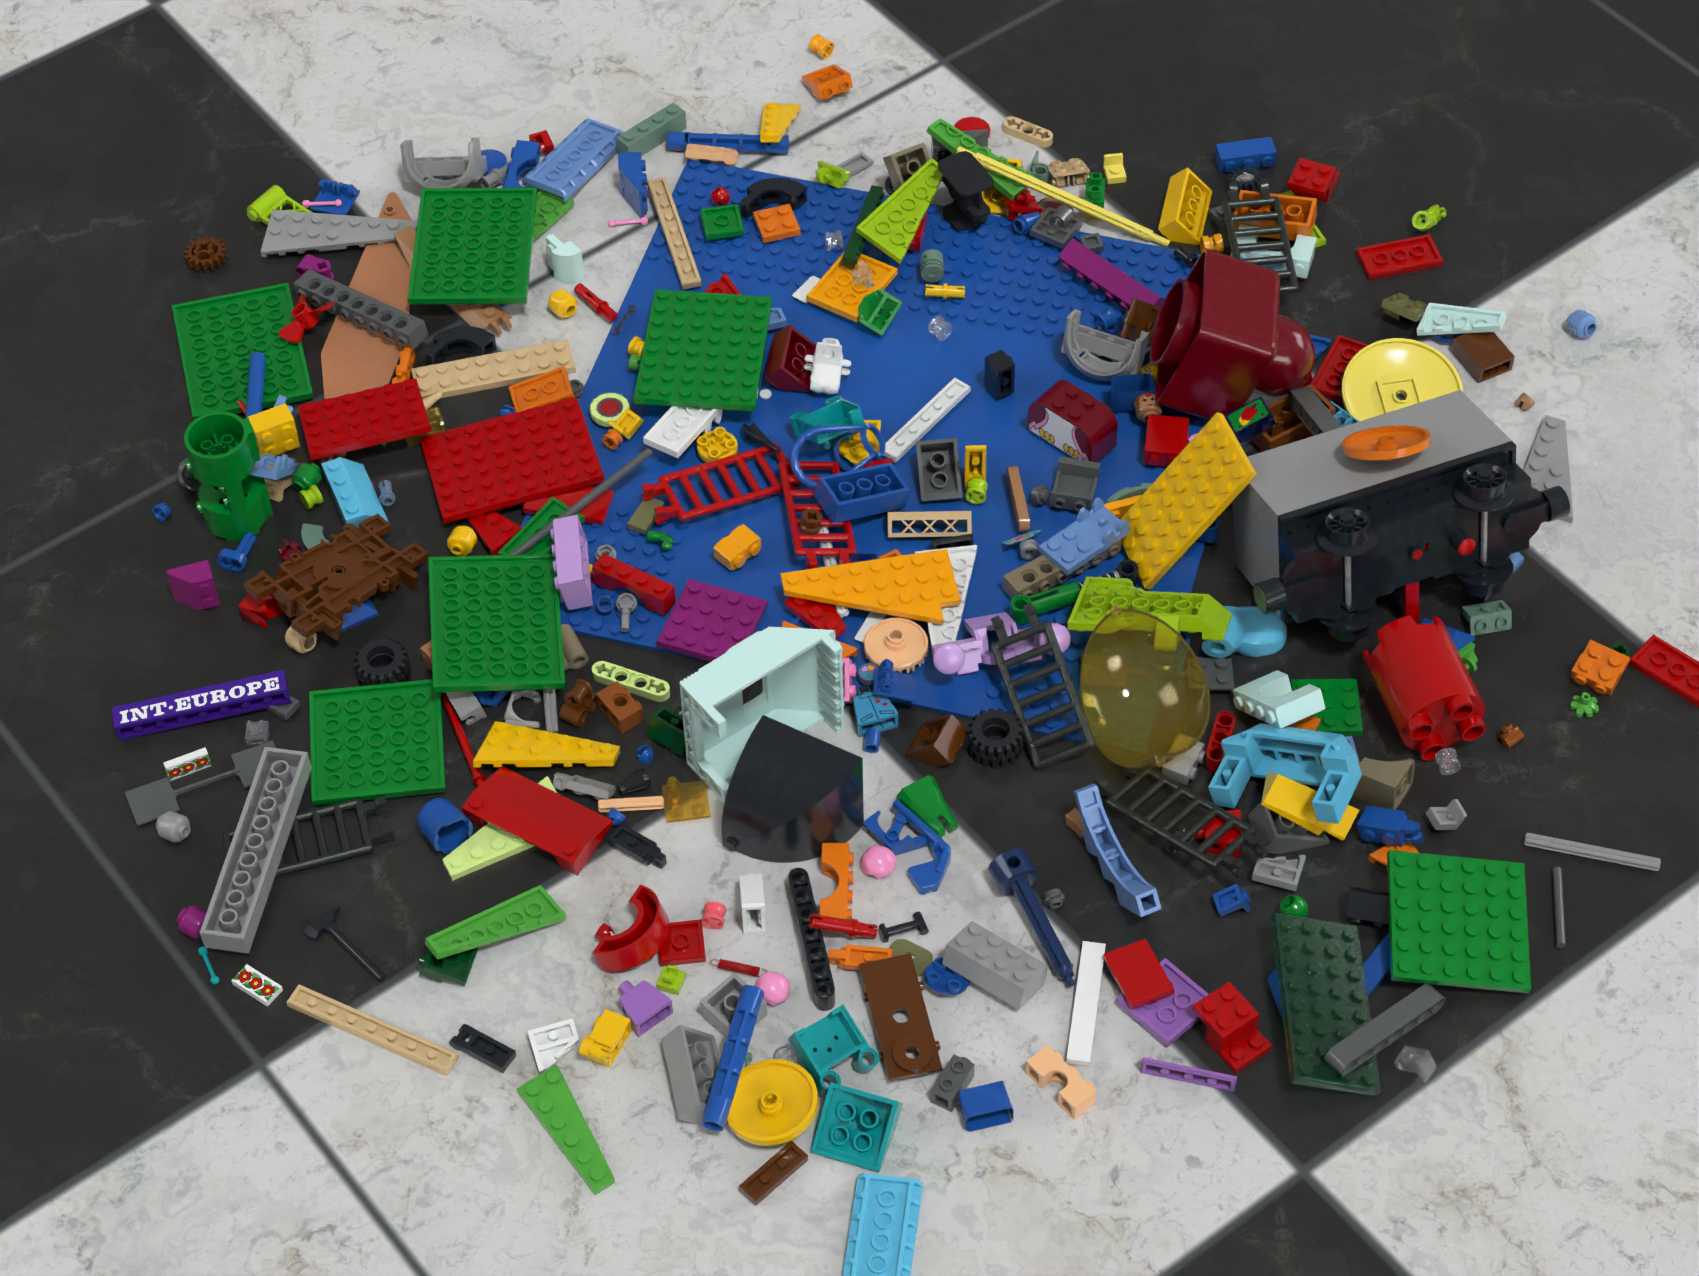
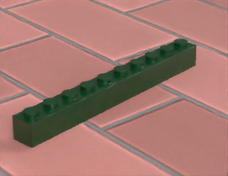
[842,185,885,269]

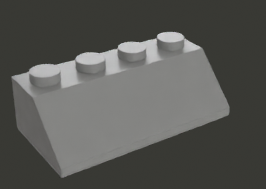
[661,1025,720,1124]

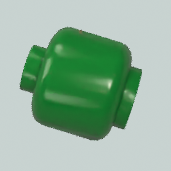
[292,463,323,491]

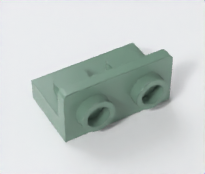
[1462,600,1512,636]

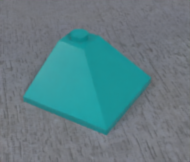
[811,1082,903,1172]

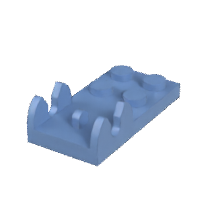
[249,453,302,480]
[1039,498,1130,576]

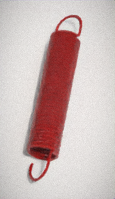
[710,959,767,977]

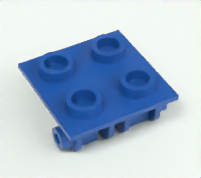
[310,179,360,215]
[873,659,917,702]

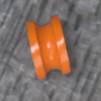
[602,429,623,450]

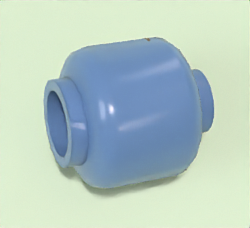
[1567,310,1597,339]

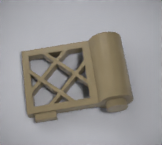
[561,624,589,671]

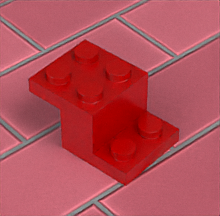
[1287,158,1340,202]
[1192,982,1272,1074]

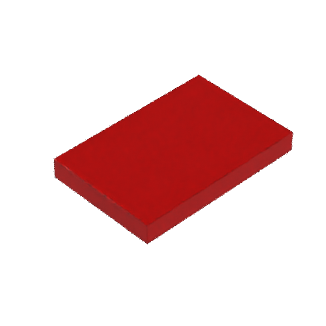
[1103,939,1175,1009]

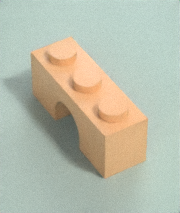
[1026,1045,1096,1120]

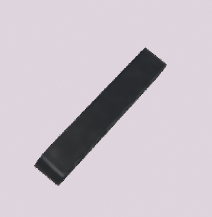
[788,868,835,1011]

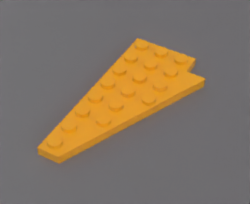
[780,549,961,624]

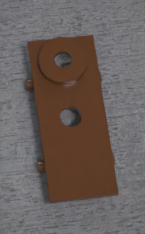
[859,954,943,1081]

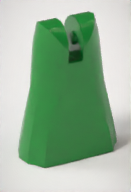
[896,775,958,837]

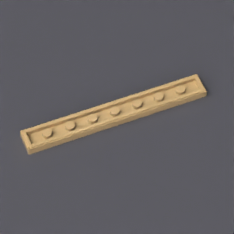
[647,177,702,290]
[287,984,459,1076]

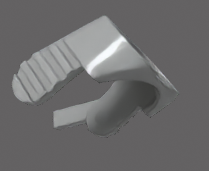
[503,690,540,728]

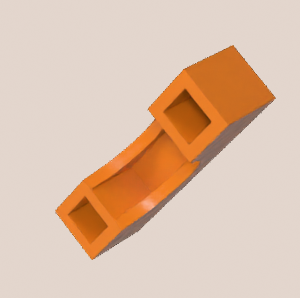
[820,843,854,931]

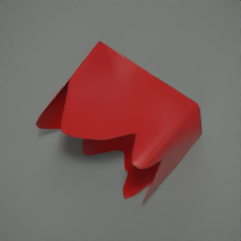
[238,593,283,628]

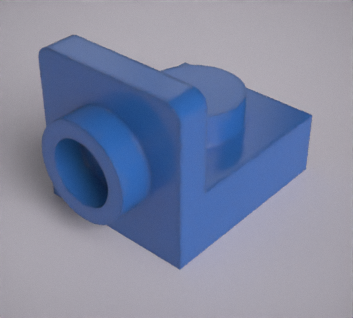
[1213,883,1251,917]

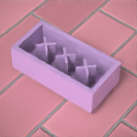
[550,515,593,610]

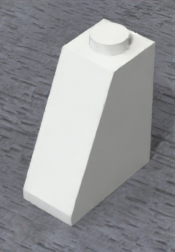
[739,873,766,934]

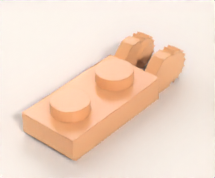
[685,144,739,165]

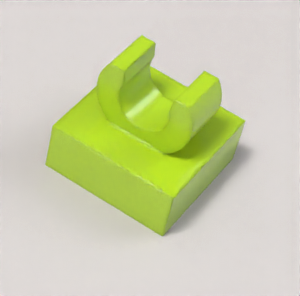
[656,965,686,995]

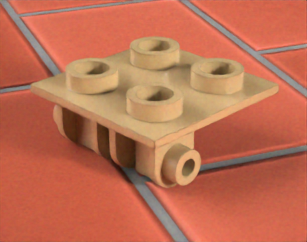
[1047,158,1090,187]

